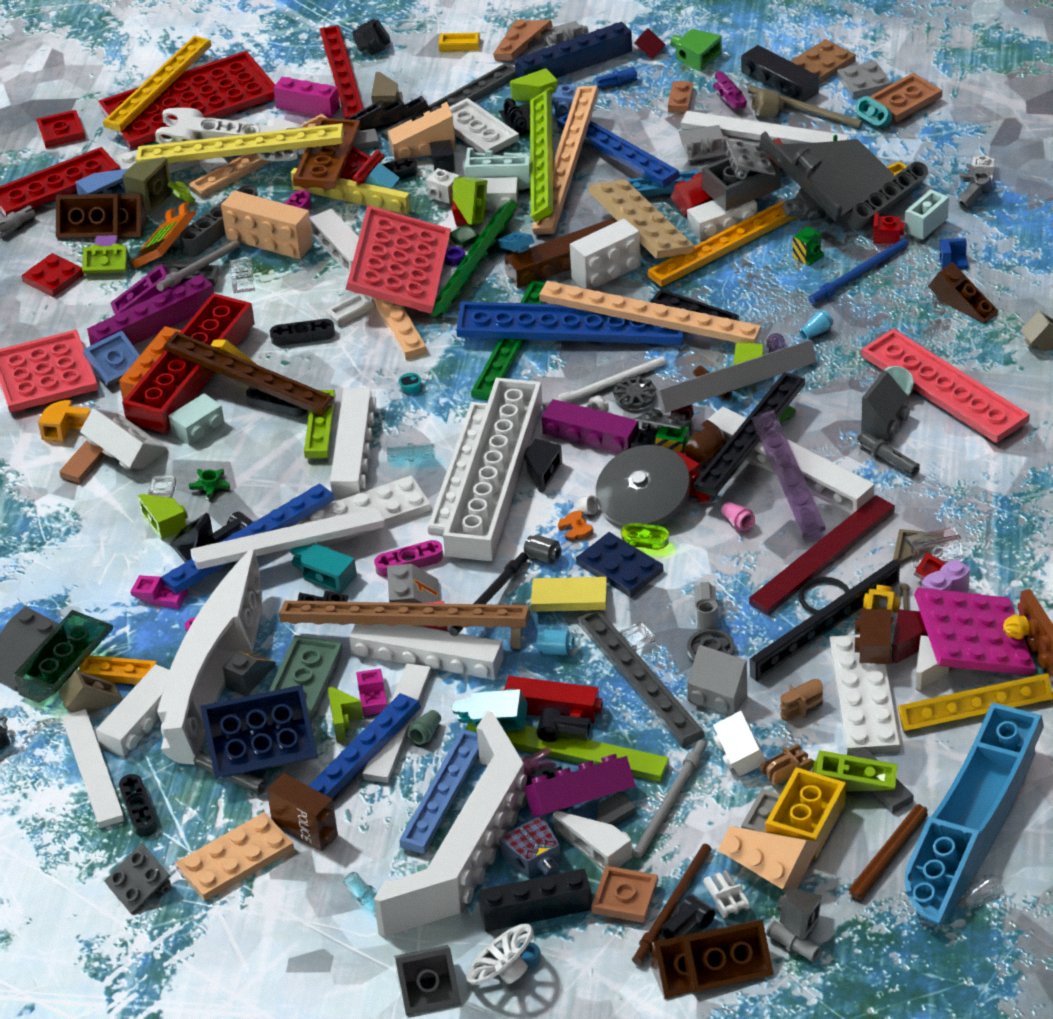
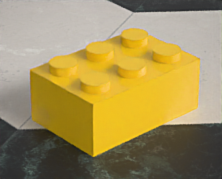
[765,767,846,860]

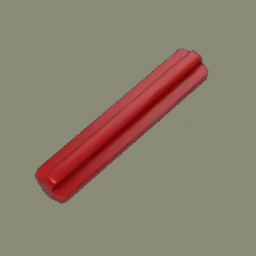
[352,150,385,185]

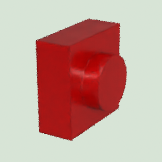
[913,552,946,580]

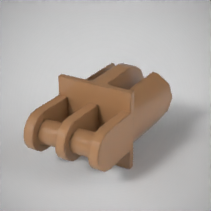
[780,679,823,721]
[759,744,814,786]

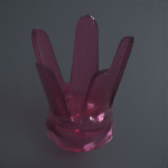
[521,746,557,776]

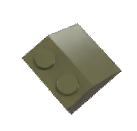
[122,157,173,215]

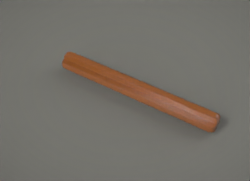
[849,804,928,900]

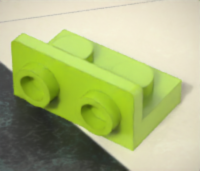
[82,244,130,274]

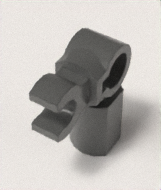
[957,164,993,210]

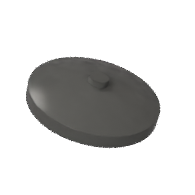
[596,445,691,530]

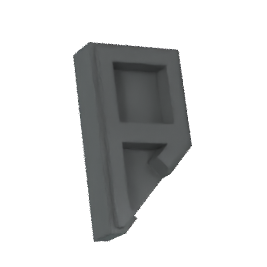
[596,791,636,826]

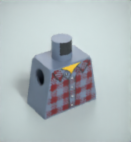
[499,815,561,878]

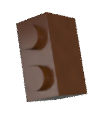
[854,609,891,664]

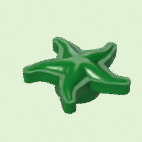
[189,469,230,498]

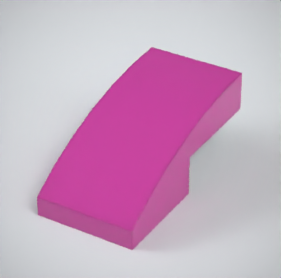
[130,575,188,609]
[356,668,387,716]

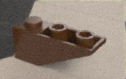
[928,262,998,323]

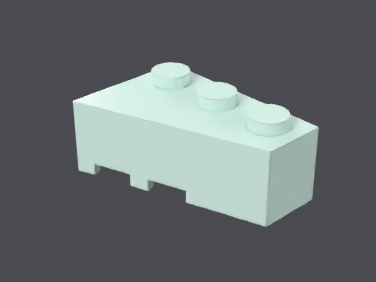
[465,147,531,190]

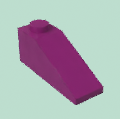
[110,264,179,315]

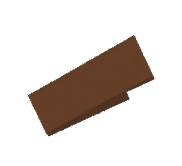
[56,194,148,238]
[651,919,774,998]

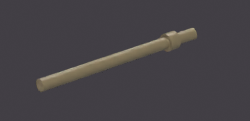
[748,86,863,129]

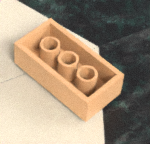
[221,190,313,260]

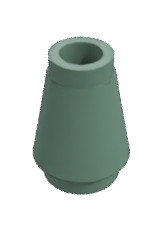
[408,710,441,745]

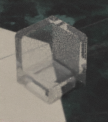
[229,258,255,294]

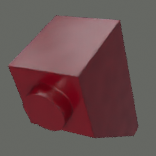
[892,609,928,663]

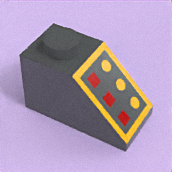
[223,651,276,696]

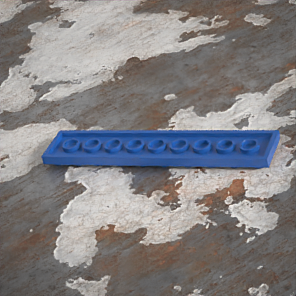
[456,301,685,345]

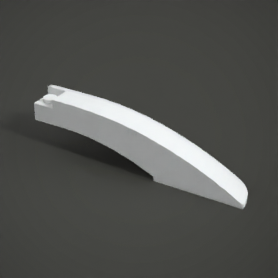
[157,549,262,764]

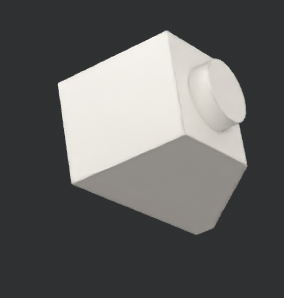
[915,636,949,690]

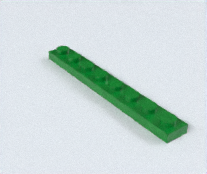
[429,199,517,317]

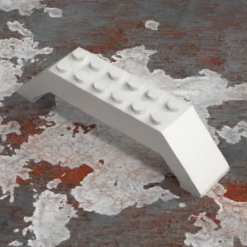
[374,710,528,937]

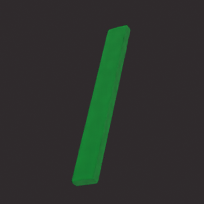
[471,281,546,401]

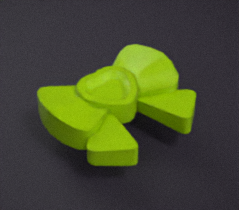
[167,181,196,203]

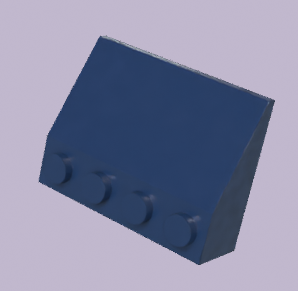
[200,685,318,780]

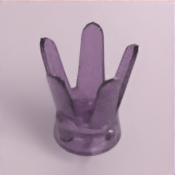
[766,333,788,353]

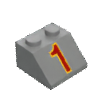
[387,564,440,603]

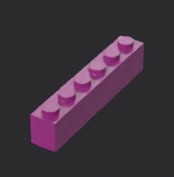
[87,274,214,346]

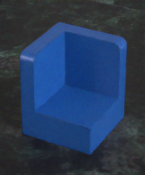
[939,238,968,270]

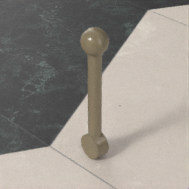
[900,583,910,610]

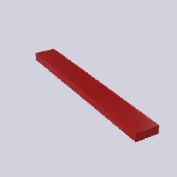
[320,25,364,119]

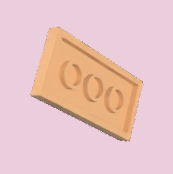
[175,812,294,902]

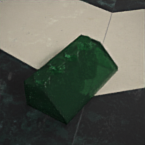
[14,610,113,703]

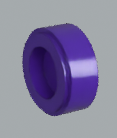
[444,247,466,266]

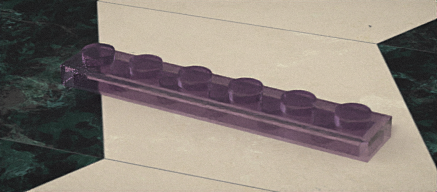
[751,410,826,538]

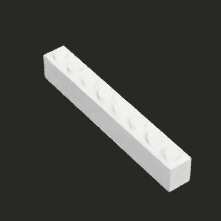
[707,407,875,515]

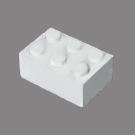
[570,219,641,290]

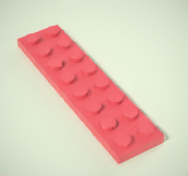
[861,329,1030,443]

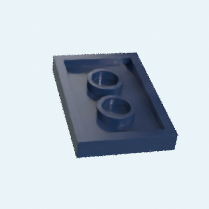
[576,532,664,598]

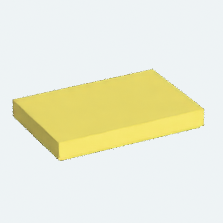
[531,577,607,612]

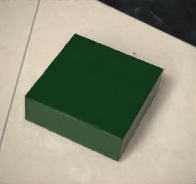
[449,224,479,249]

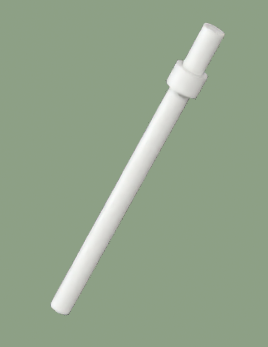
[542,356,666,411]

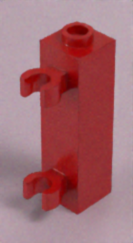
[504,676,603,723]

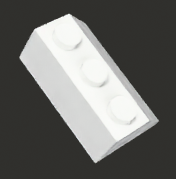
[80,408,167,470]

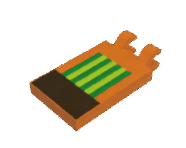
[130,201,197,269]

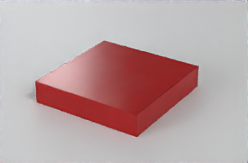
[36,110,86,148]

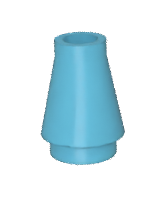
[799,310,833,340]

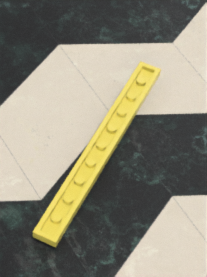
[136,123,344,164]

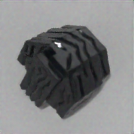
[352,19,391,56]

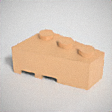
[388,102,456,161]
[718,826,820,890]

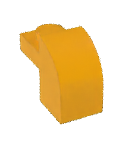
[38,400,91,442]

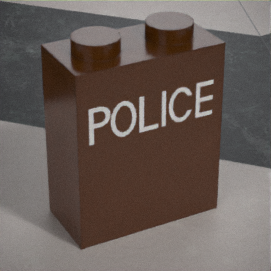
[266,773,338,851]

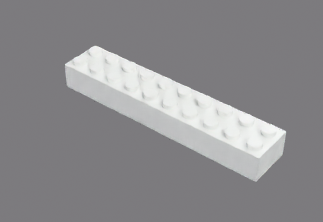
[443,378,543,561]

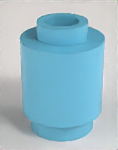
[537,629,575,655]

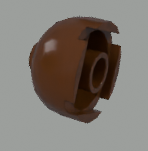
[683,420,726,468]

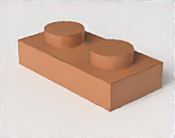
[668,81,694,113]

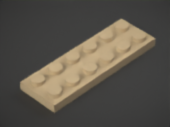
[588,179,694,259]

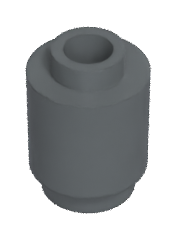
[524,535,562,564]

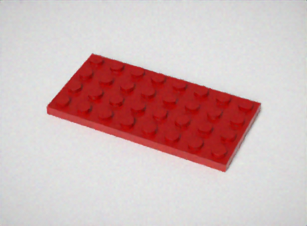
[98,50,275,148]

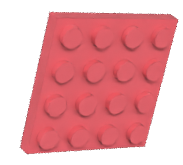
[0,329,98,413]

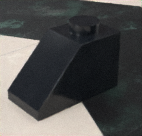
[524,439,562,493]

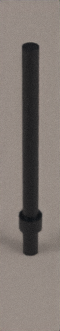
[449,552,529,636]

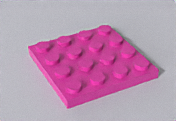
[914,587,1036,676]

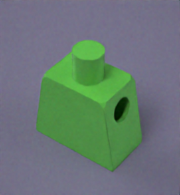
[670,29,722,72]

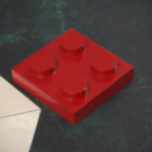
[22,253,84,297]

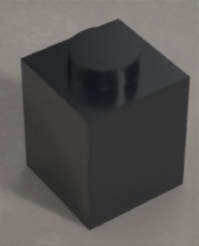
[430,140,455,172]

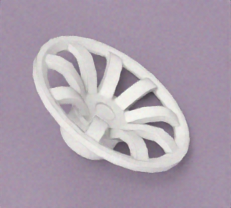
[466,924,534,985]

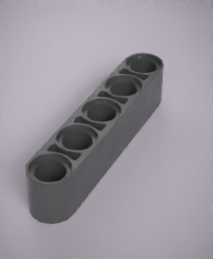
[847,161,928,230]
[180,185,258,257]

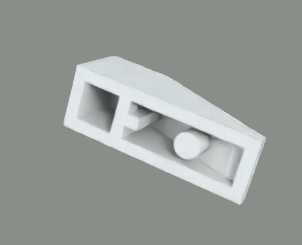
[553,811,632,871]

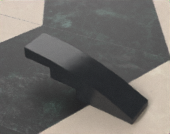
[346,95,429,129]

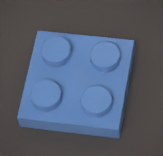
[83,331,140,387]

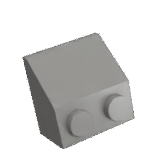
[687,645,747,715]

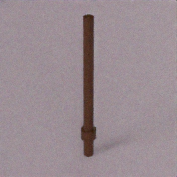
[632,844,712,965]

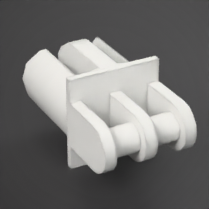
[703,870,750,919]

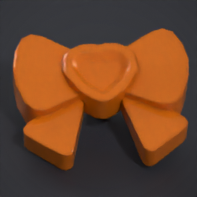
[558,510,594,541]

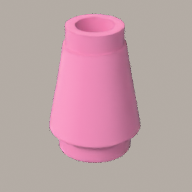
[721,502,755,531]

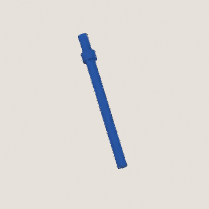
[808,238,908,304]

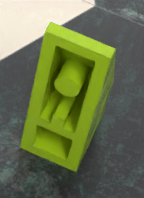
[813,750,898,792]

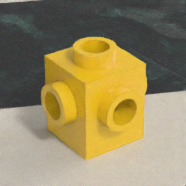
[863,585,901,617]

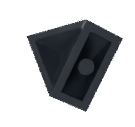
[170,512,213,562]

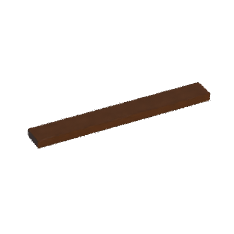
[164,331,334,416]

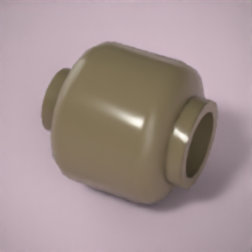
[751,90,784,118]

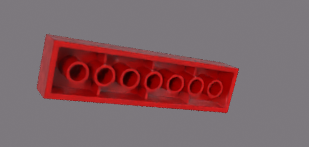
[122,293,255,434]

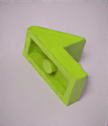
[328,687,363,742]

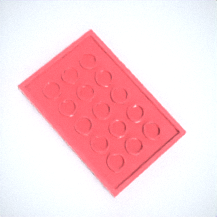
[345,205,451,314]

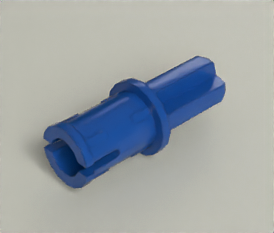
[596,67,638,88]

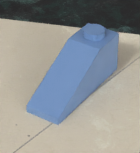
[76,168,129,195]

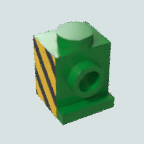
[793,226,824,266]
[655,426,691,454]

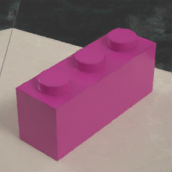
[273,77,340,118]

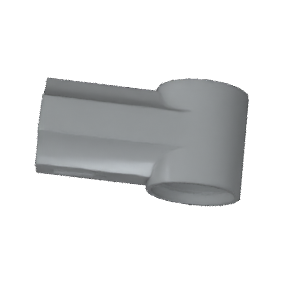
[694,582,718,630]

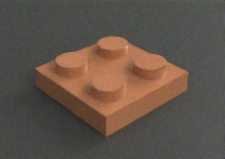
[591,865,658,923]

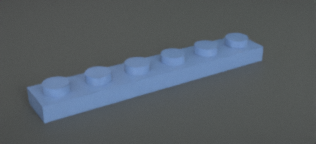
[399,729,479,854]

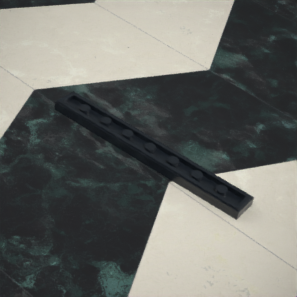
[694,372,805,497]
[749,560,900,681]

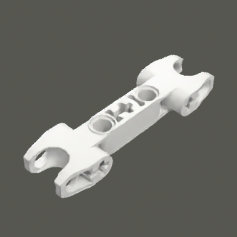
[155,108,304,162]

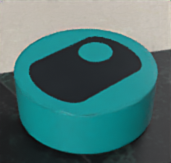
[398,373,422,394]

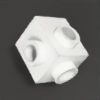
[426,168,459,204]

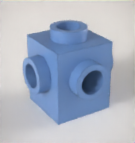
[552,85,577,118]

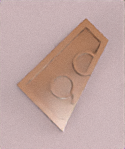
[493,19,553,61]

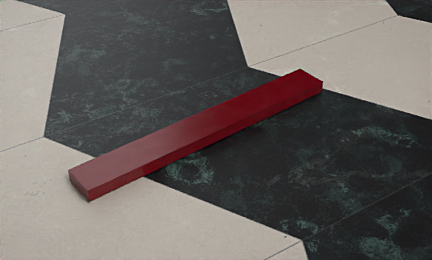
[749,495,895,615]

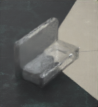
[905,527,963,569]

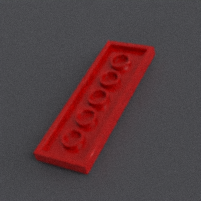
[0,147,120,217]

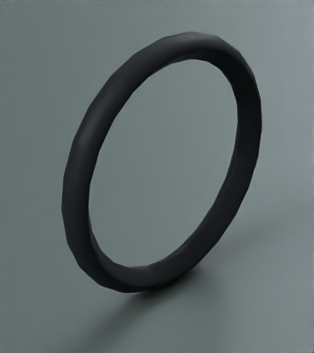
[798,577,850,614]

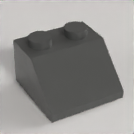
[861,371,910,442]
[393,945,461,1014]

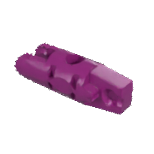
[713,71,747,110]

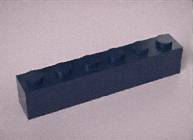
[515,22,632,79]

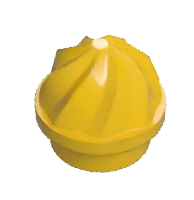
[1003,614,1029,640]

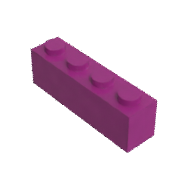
[541,399,639,453]
[524,754,636,817]

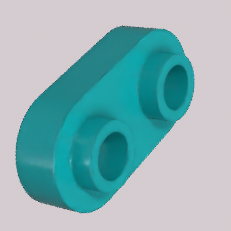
[855,96,892,128]

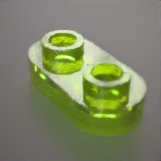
[621,523,669,550]

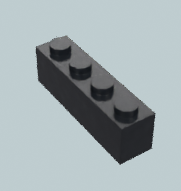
[741,45,819,102]
[478,868,592,932]

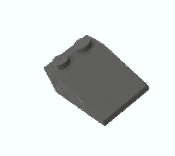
[0,606,66,691]

